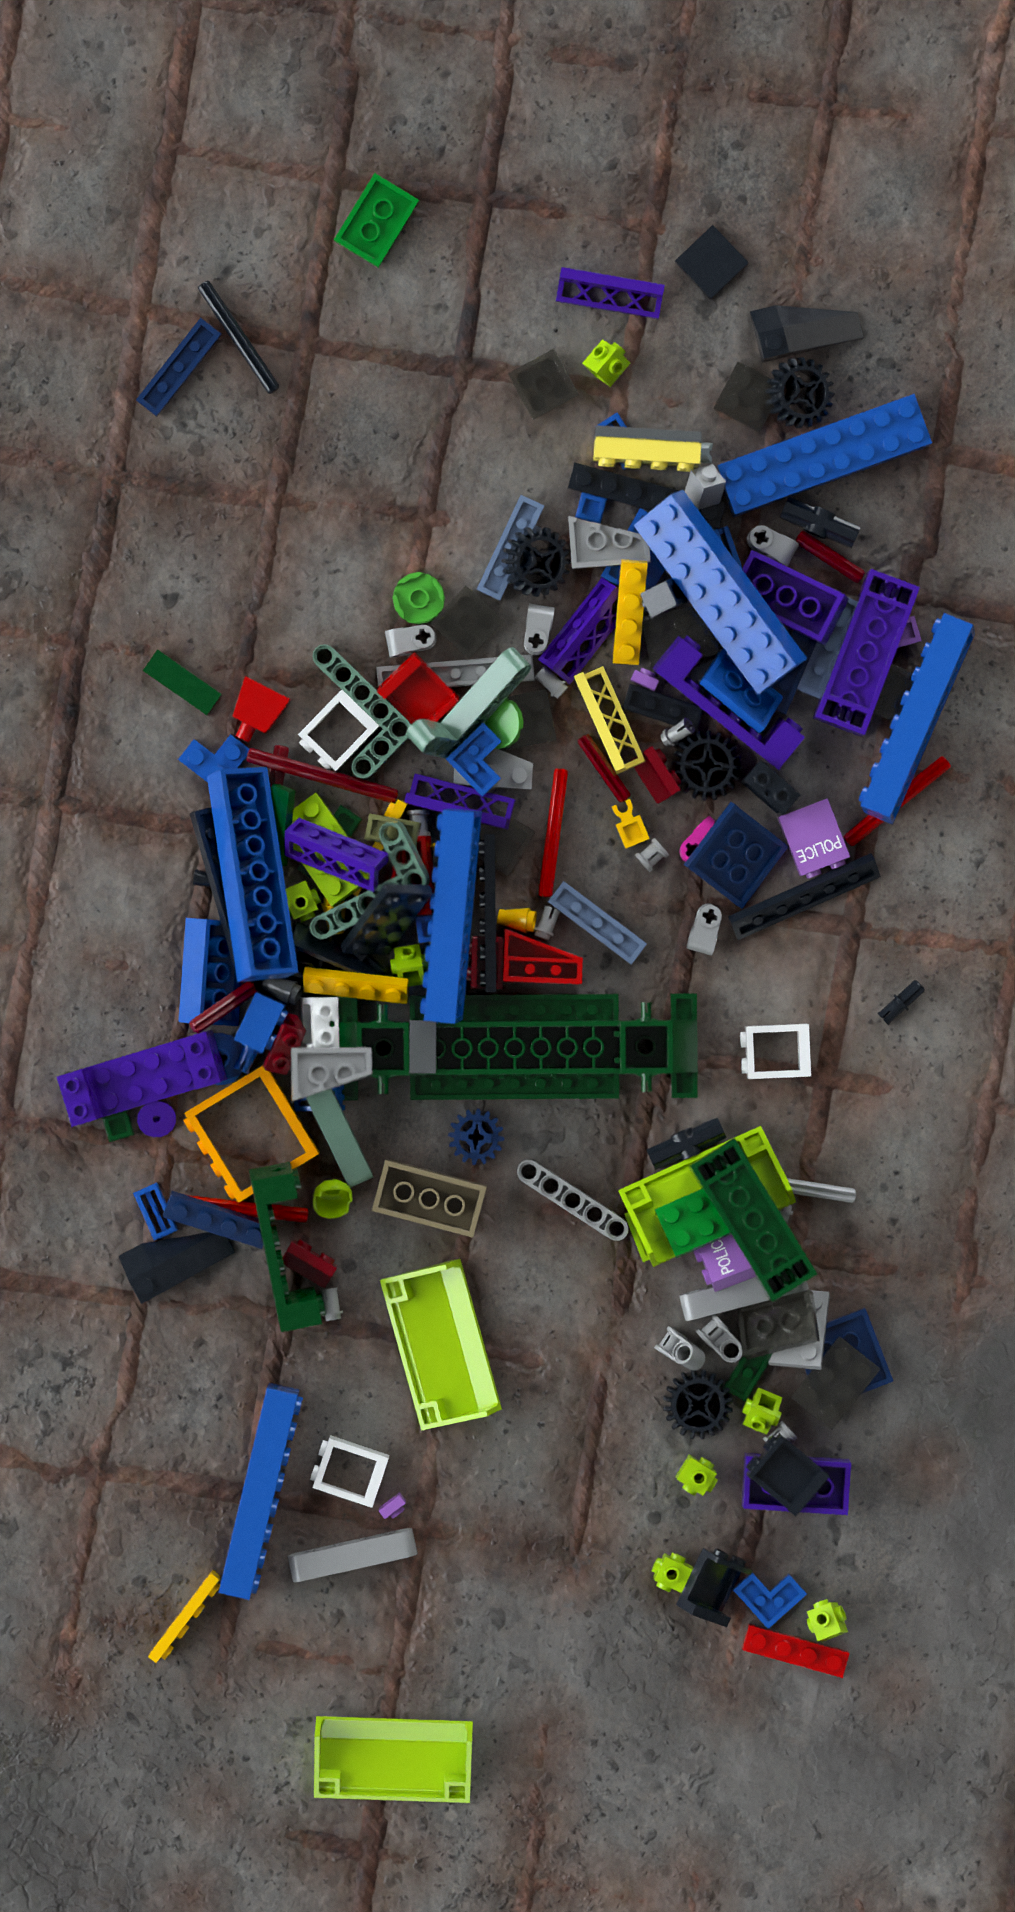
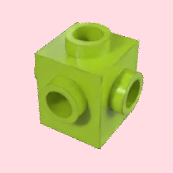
[582,339,630,387]
[286,880,321,922]
[390,944,429,987]
[742,1387,783,1435]
[676,1454,718,1496]
[651,1552,693,1593]
[807,1599,848,1641]

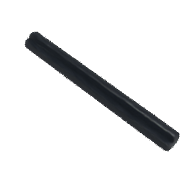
[198,280,279,394]

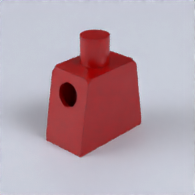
[232,676,291,743]

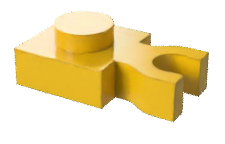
[611,799,650,849]

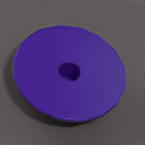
[137,1101,176,1137]

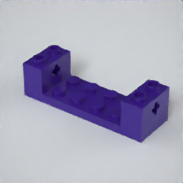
[812,569,920,737]
[653,636,805,770]
[57,1030,227,1127]

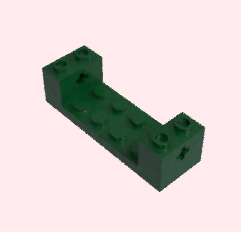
[688,1138,817,1302]
[249,1162,326,1332]

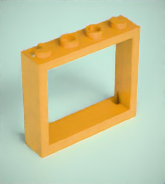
[183,1066,320,1203]

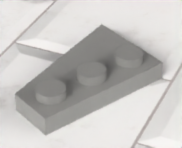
[568,516,651,569]

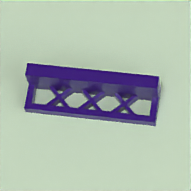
[556,267,665,319]
[538,578,619,685]
[404,774,516,830]
[285,818,388,892]

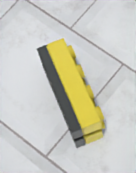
[593,425,713,472]

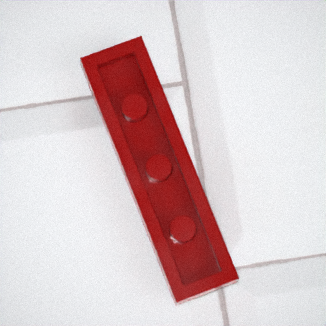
[742,1624,850,1678]

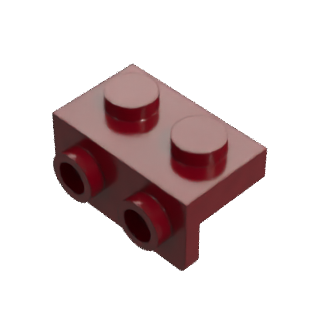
[630,746,682,804]
[466,936,504,989]
[263,1013,307,1075]
[282,1239,338,1288]

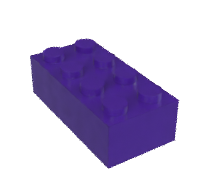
[742,550,849,646]
[741,1453,851,1515]

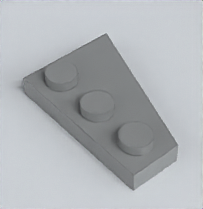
[453,749,533,790]
[291,1048,372,1102]
[769,1290,830,1370]

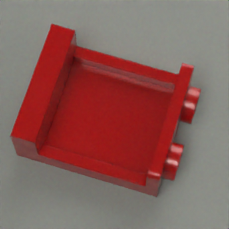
[377,652,459,724]

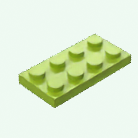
[292,793,370,907]

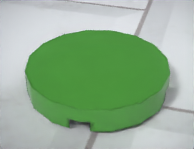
[393,572,445,625]
[485,698,524,749]

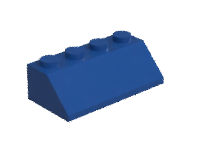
[178,918,241,1026]

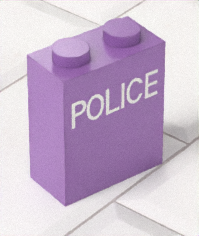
[777,798,850,879]
[693,1234,756,1292]

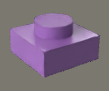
[897,616,922,648]
[630,668,659,691]
[378,1492,406,1519]

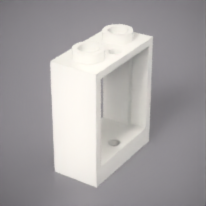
[298,690,380,772]
[300,997,339,1048]
[740,1024,811,1079]
[310,1435,389,1508]

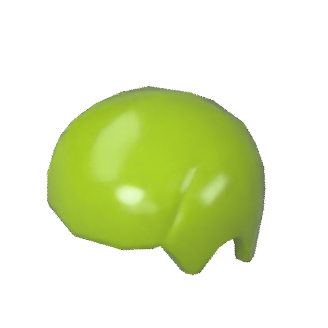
[313,1179,353,1219]

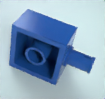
[233,991,289,1074]

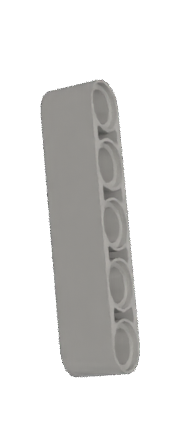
[517,1159,628,1241]
[679,1276,809,1321]
[287,1528,418,1582]

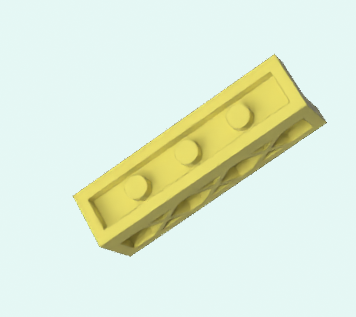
[574,666,645,774]

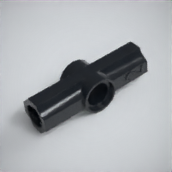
[779,497,861,548]
[646,1117,727,1170]

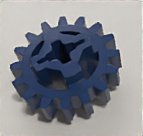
[448,1108,504,1165]

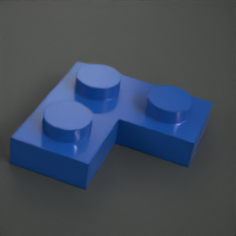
[446,722,502,797]
[178,734,249,782]
[733,1572,807,1629]

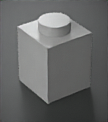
[685,464,726,510]

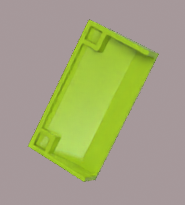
[618,1126,796,1267]
[380,1258,502,1430]
[314,1716,473,1803]

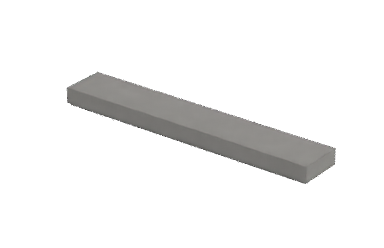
[376,654,535,688]

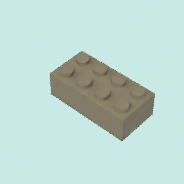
[372,1159,487,1238]

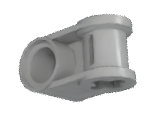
[747,525,799,567]
[524,603,555,656]
[385,625,437,658]
[686,903,722,956]
[696,1314,743,1362]
[654,1326,705,1371]

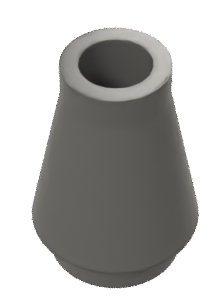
[262,979,303,1006]

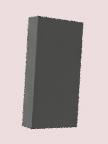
[410,1020,436,1073]

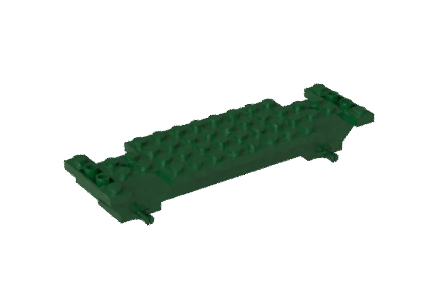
[331,993,698,1101]

